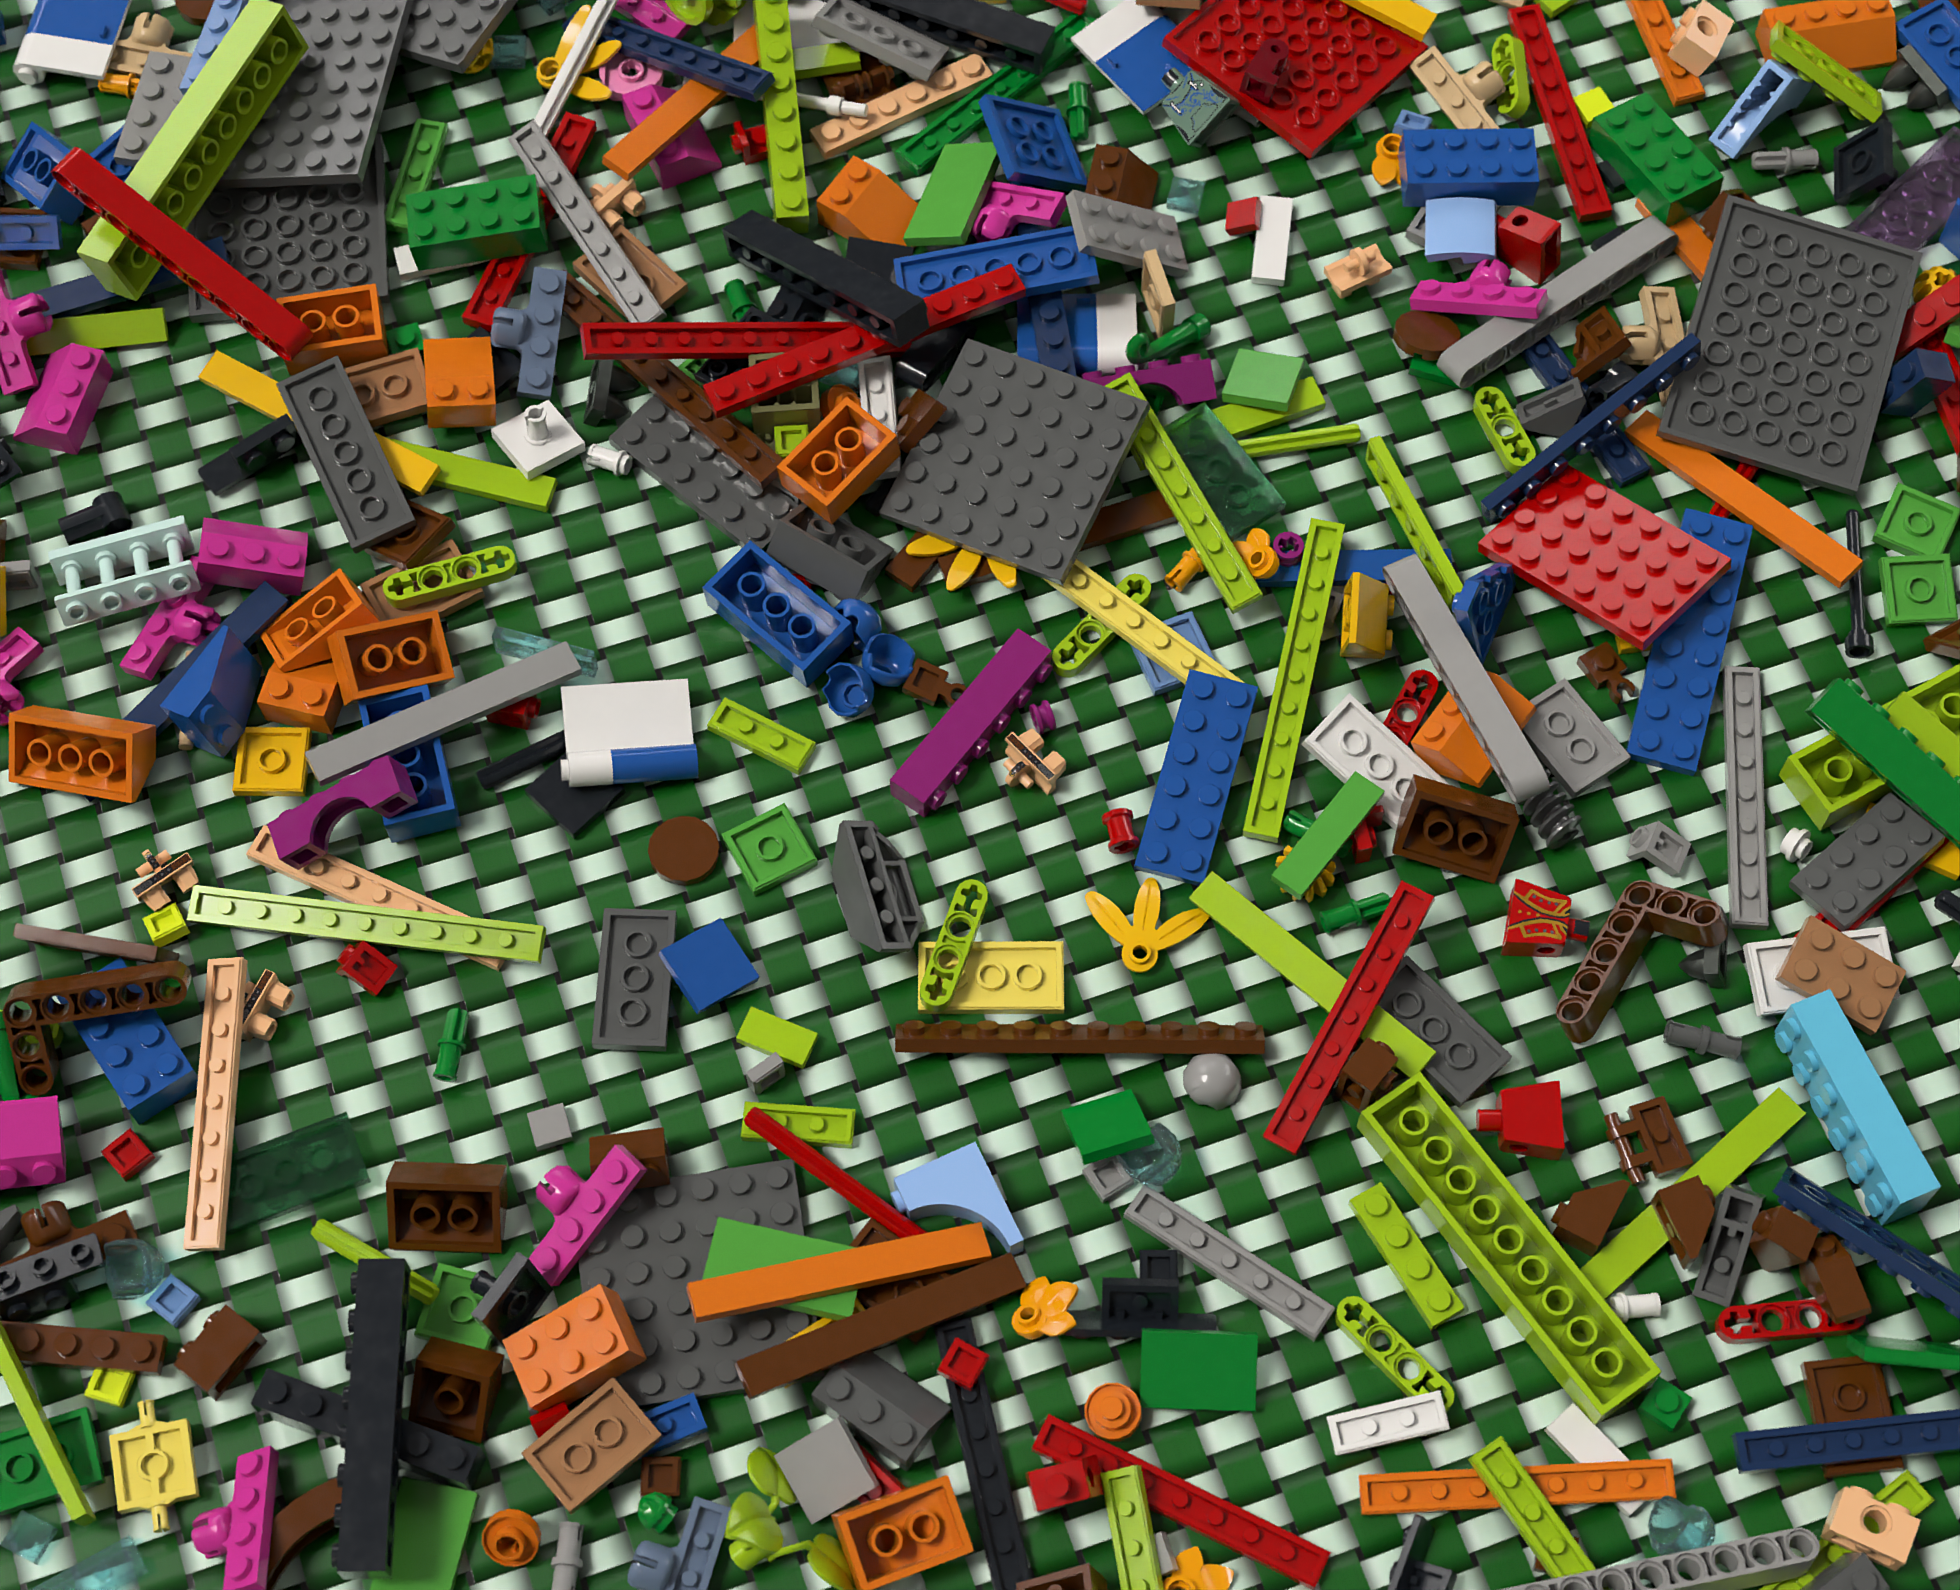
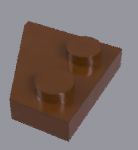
[1571,306,1632,383]
[896,389,947,454]

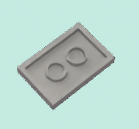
[1522,678,1631,798]

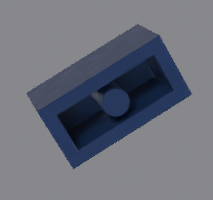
[1879,348,1956,418]

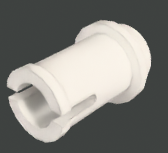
[586,444,632,476]
[1609,1292,1661,1323]

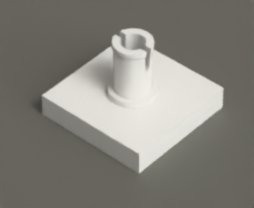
[491,400,586,480]

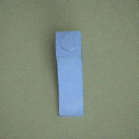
[1708,59,1816,159]
[890,1142,1024,1255]

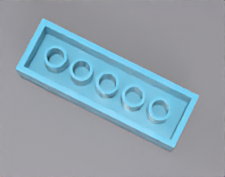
[1775,989,1941,1226]

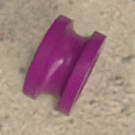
[1273,532,1304,567]
[1029,700,1056,735]

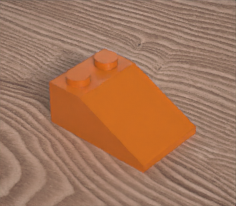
[817,155,918,249]
[423,337,496,428]
[260,568,381,673]
[257,658,343,735]
[831,1475,974,1590]

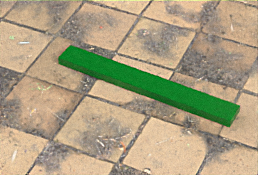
[896,11,1096,177]

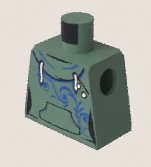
[1161,68,1240,148]

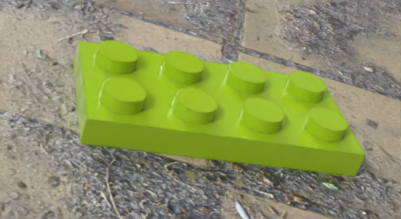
[1769,20,1882,123]

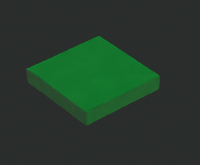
[1061,1089,1155,1165]

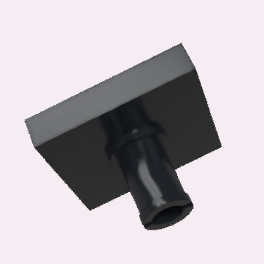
[1833,119,1898,206]
[470,1252,553,1350]

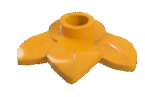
[1372,133,1402,186]
[1232,528,1280,580]
[1011,1276,1079,1339]
[1163,1546,1234,1590]

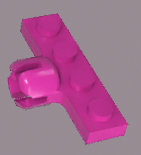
[614,0,692,40]
[970,181,1067,243]
[1409,259,1548,319]
[0,268,53,396]
[119,555,221,681]
[0,626,44,726]
[529,1145,647,1286]
[191,1445,279,1590]

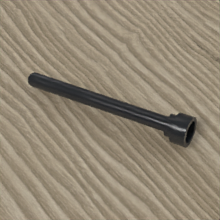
[1845,509,1874,659]

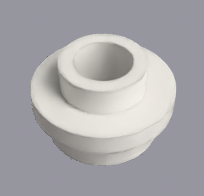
[1780,828,1813,863]

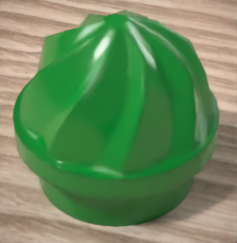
[638,1492,678,1534]

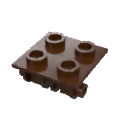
[821,52,897,104]

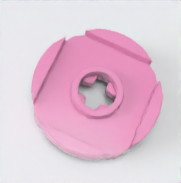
[599,53,664,101]

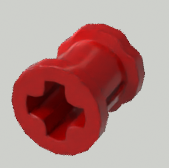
[1101,808,1140,854]

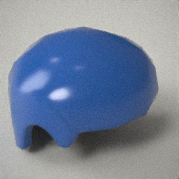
[834,598,882,652]
[862,633,915,687]
[822,662,875,718]

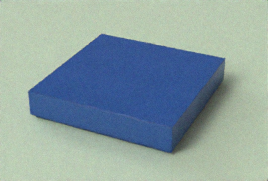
[658,918,760,1015]

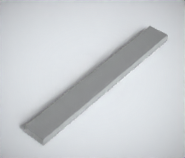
[508,119,667,322]
[305,641,582,787]
[1722,666,1769,930]

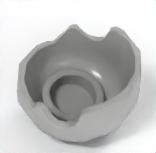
[1183,1054,1242,1110]

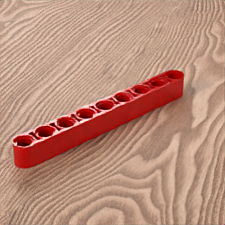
[51,147,313,362]

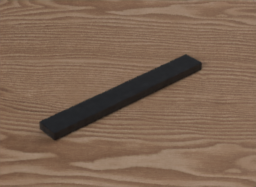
[934,1317,1032,1590]

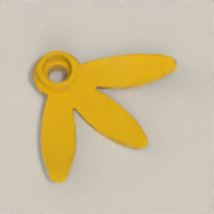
[536,5,622,101]
[906,535,1017,591]
[1085,878,1209,973]

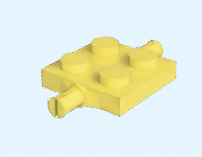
[109,1399,199,1533]

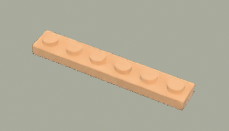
[809,53,993,160]

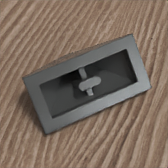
[1516,377,1586,437]

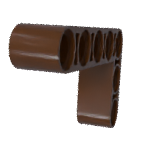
[1555,880,1728,1043]
[3,961,191,1096]

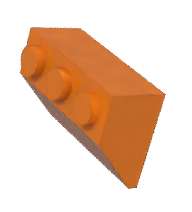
[1411,671,1536,788]

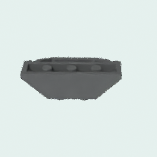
[831,820,924,952]

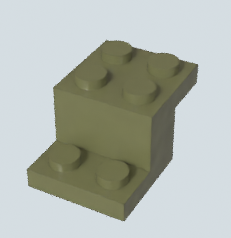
[749,352,821,452]

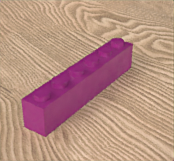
[890,628,1053,818]

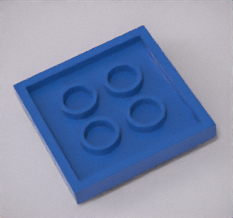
[978,94,1087,192]

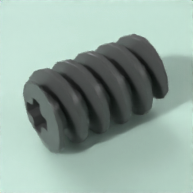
[1518,769,1582,850]

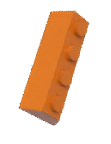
[1755,0,1897,72]
[9,705,156,803]

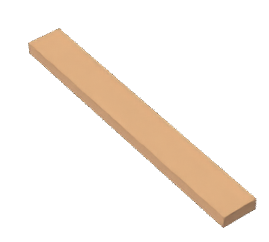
[246,825,505,971]
[183,957,248,1252]

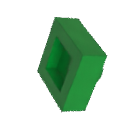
[385,322,424,358]
[1637,1376,1692,1432]

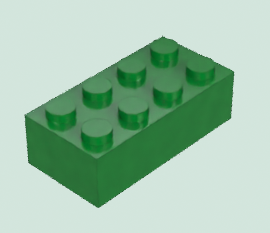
[1588,92,1724,227]
[406,174,548,271]

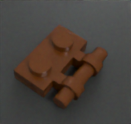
[1603,1096,1693,1186]

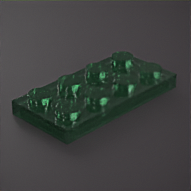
[1163,402,1286,542]
[226,1112,371,1236]

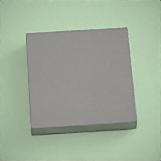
[774,1416,880,1524]

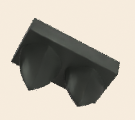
[1881,44,1950,109]
[583,360,640,427]
[1678,907,1729,988]

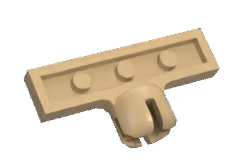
[106,12,192,79]
[1409,46,1506,129]
[1618,286,1685,406]

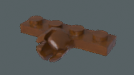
[0,1200,142,1267]

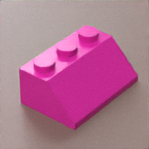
[622,84,722,190]
[13,343,113,455]
[196,518,308,596]
[0,1095,66,1189]

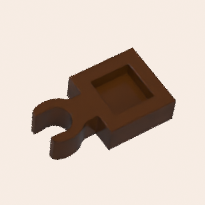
[1576,641,1635,704]
[902,658,967,708]

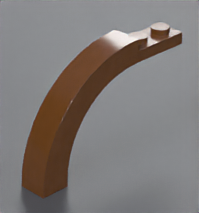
[266,1478,342,1590]

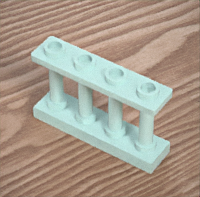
[48,515,201,627]

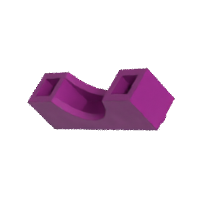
[1082,354,1217,405]
[267,755,418,870]

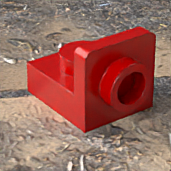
[730,121,768,165]
[1350,805,1385,864]
[336,940,398,996]

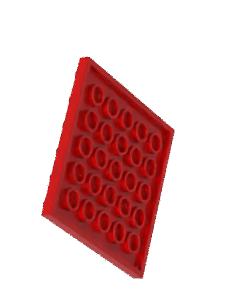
[1162,0,1428,159]

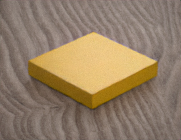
[232,727,312,797]

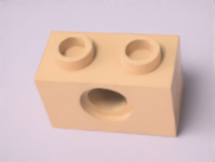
[1667,0,1734,77]
[1820,1486,1921,1571]

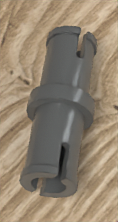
[1663,1020,1742,1060]

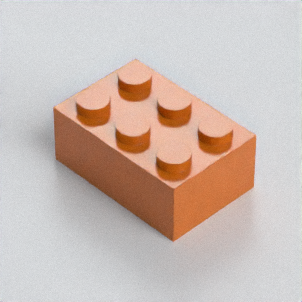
[276,283,389,376]
[777,396,901,525]
[327,610,455,706]
[502,1283,647,1412]

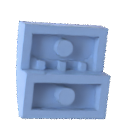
[1425,197,1496,264]

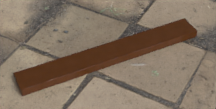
[937,490,1177,592]
[734,1252,1027,1400]

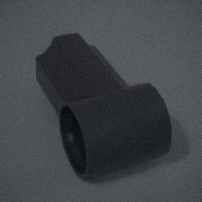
[1584,360,1639,411]
[58,491,133,546]

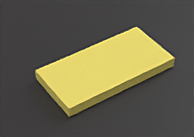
[918,941,1064,1014]

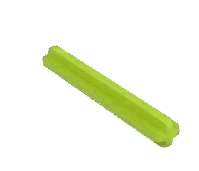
[1228,423,1361,460]
[311,1219,440,1305]

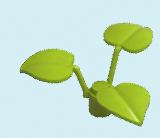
[725,1446,856,1590]

